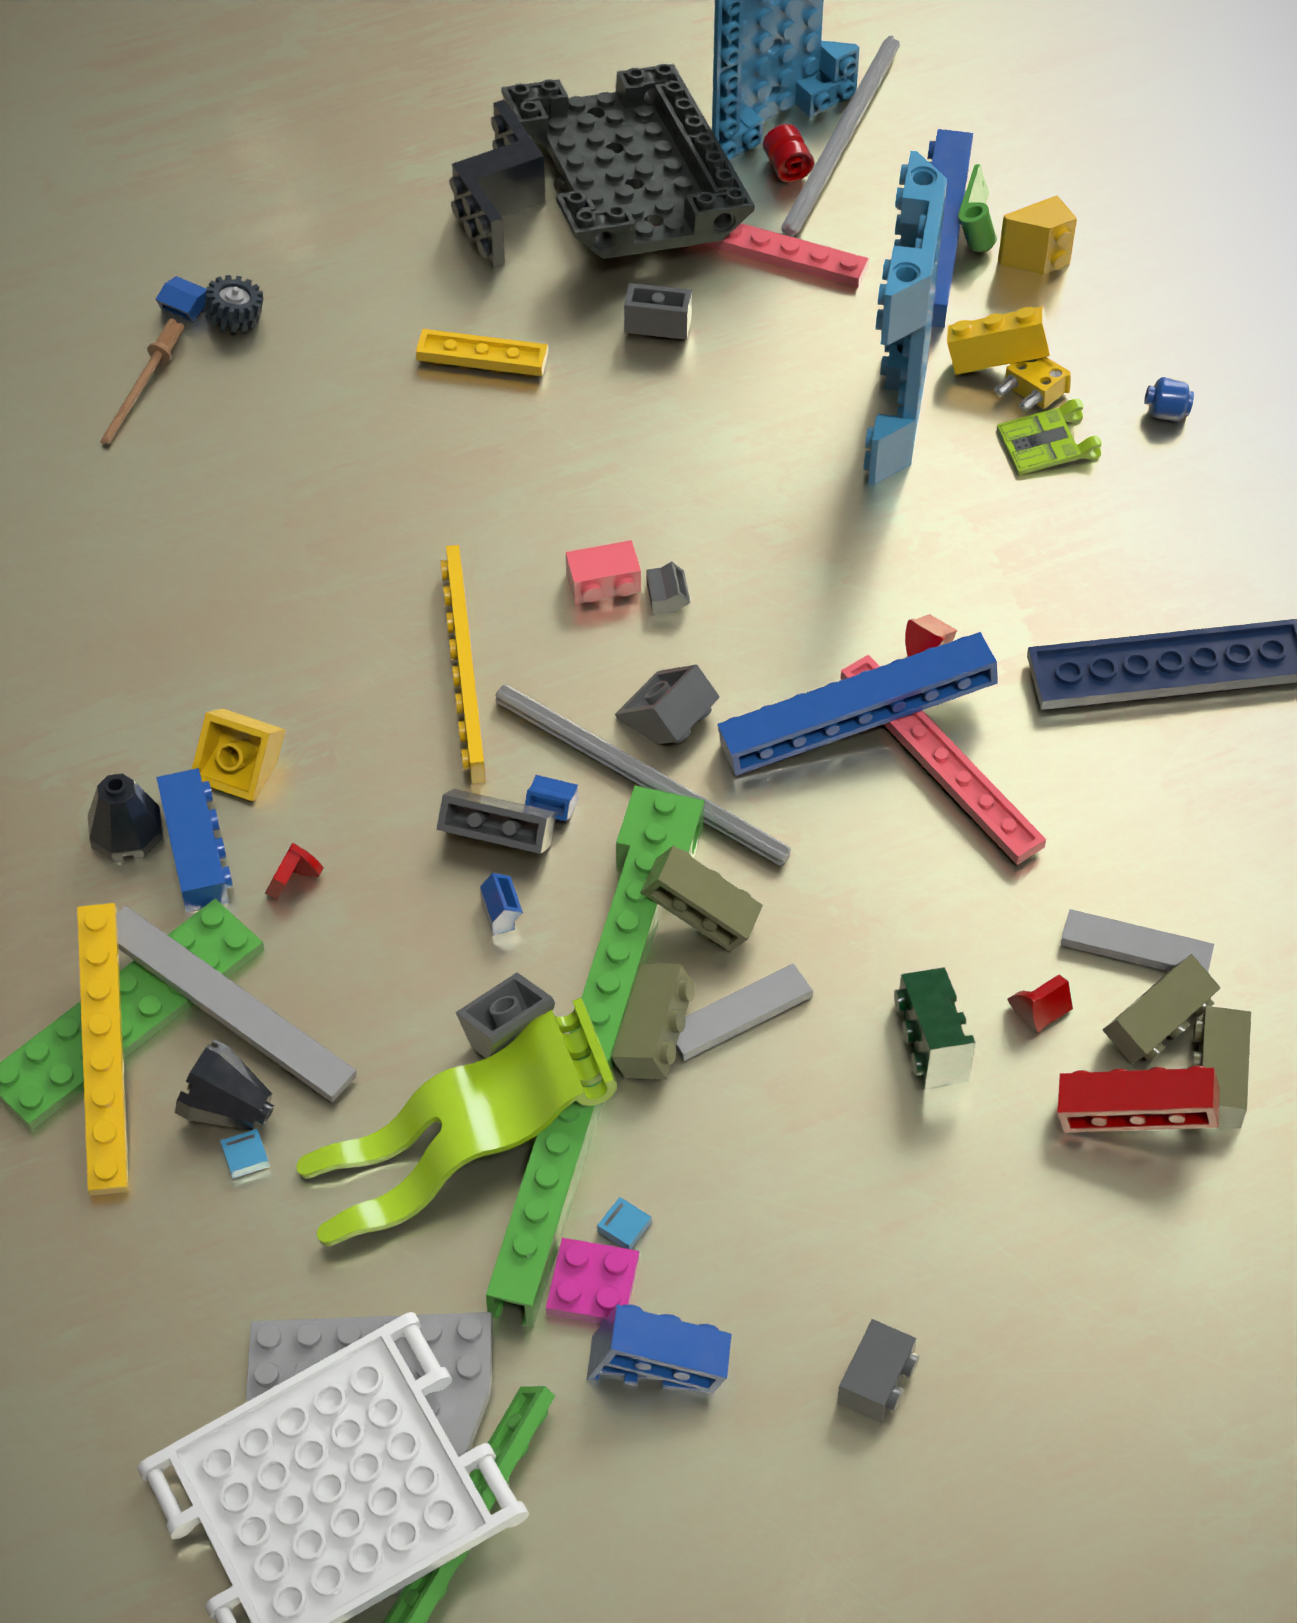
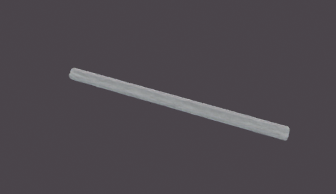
[781,35,900,237]
[495,684,791,865]

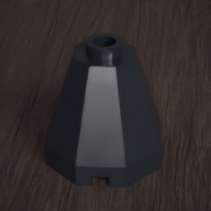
[87,773,164,862]
[175,1040,275,1130]

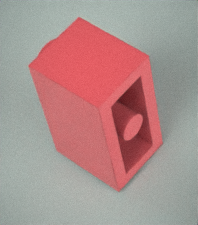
[565,540,641,604]

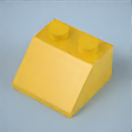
[998,195,1077,274]
[191,708,286,801]

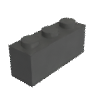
[436,789,557,854]

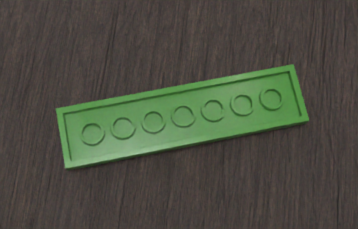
[0,899,264,1131]

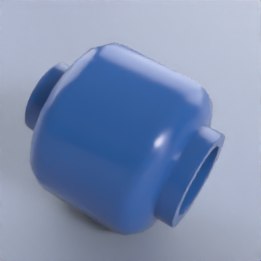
[1144,376,1195,422]

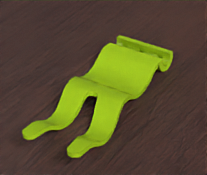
[296,997,617,1246]

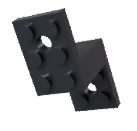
[449,100,546,268]

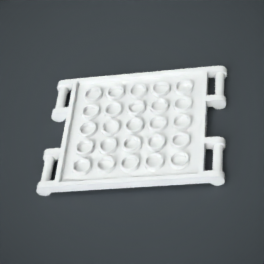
[137,1312,529,1623]

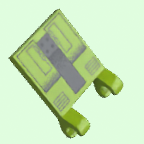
[997,398,1102,475]

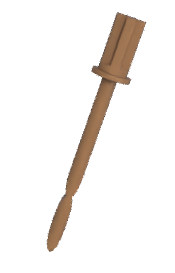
[100,319,185,444]

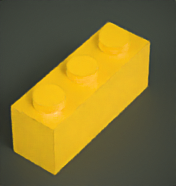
[947,306,1051,375]

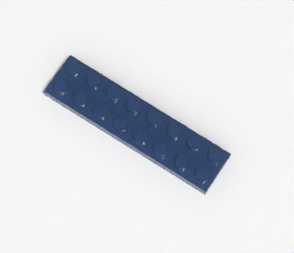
[1027,618,1297,710]

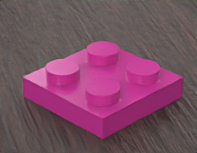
[546,1237,640,1325]

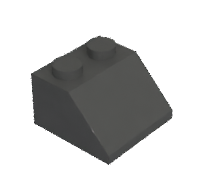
[615,664,720,744]
[455,973,555,1058]

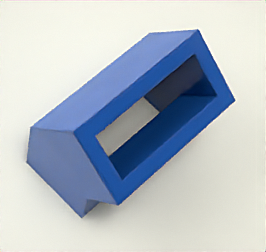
[155,276,206,323]
[525,775,579,821]
[480,873,523,936]

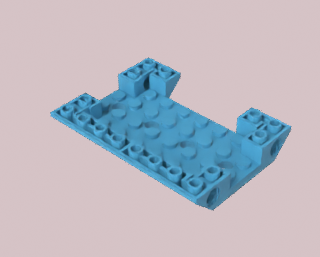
[712,0,860,160]
[863,151,947,485]

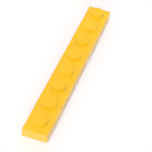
[440,545,486,784]
[77,903,129,1196]

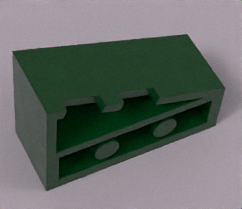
[894,967,976,1089]

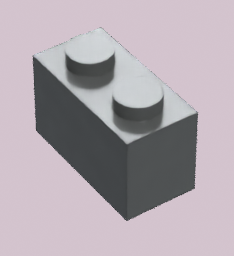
[624,283,692,340]
[837,1319,920,1423]

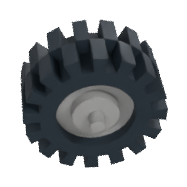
[204,275,264,332]

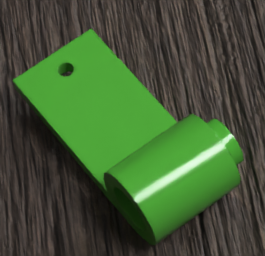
[959,164,998,252]

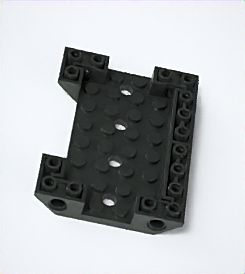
[501,64,755,259]

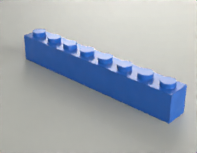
[927,129,974,328]
[717,632,998,776]

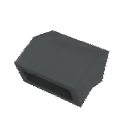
[646,561,691,615]

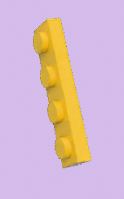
[416,329,548,376]

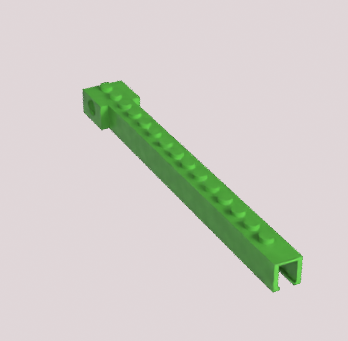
[486,785,705,1327]

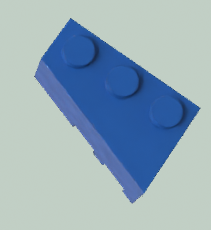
[586,1304,732,1393]

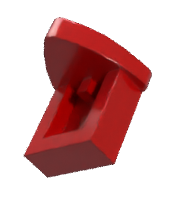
[905,614,958,657]
[265,843,324,900]
[1007,974,1073,1033]

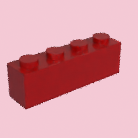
[1057,1066,1220,1133]

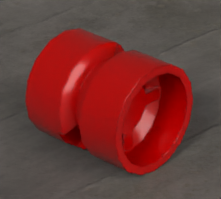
[763,124,815,183]

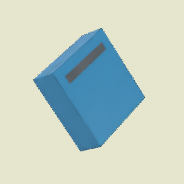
[220,1129,270,1179]
[597,1197,652,1249]

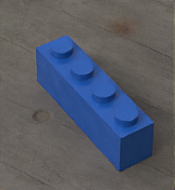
[156,768,233,912]

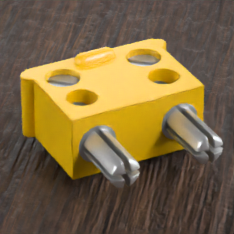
[994,357,1071,412]

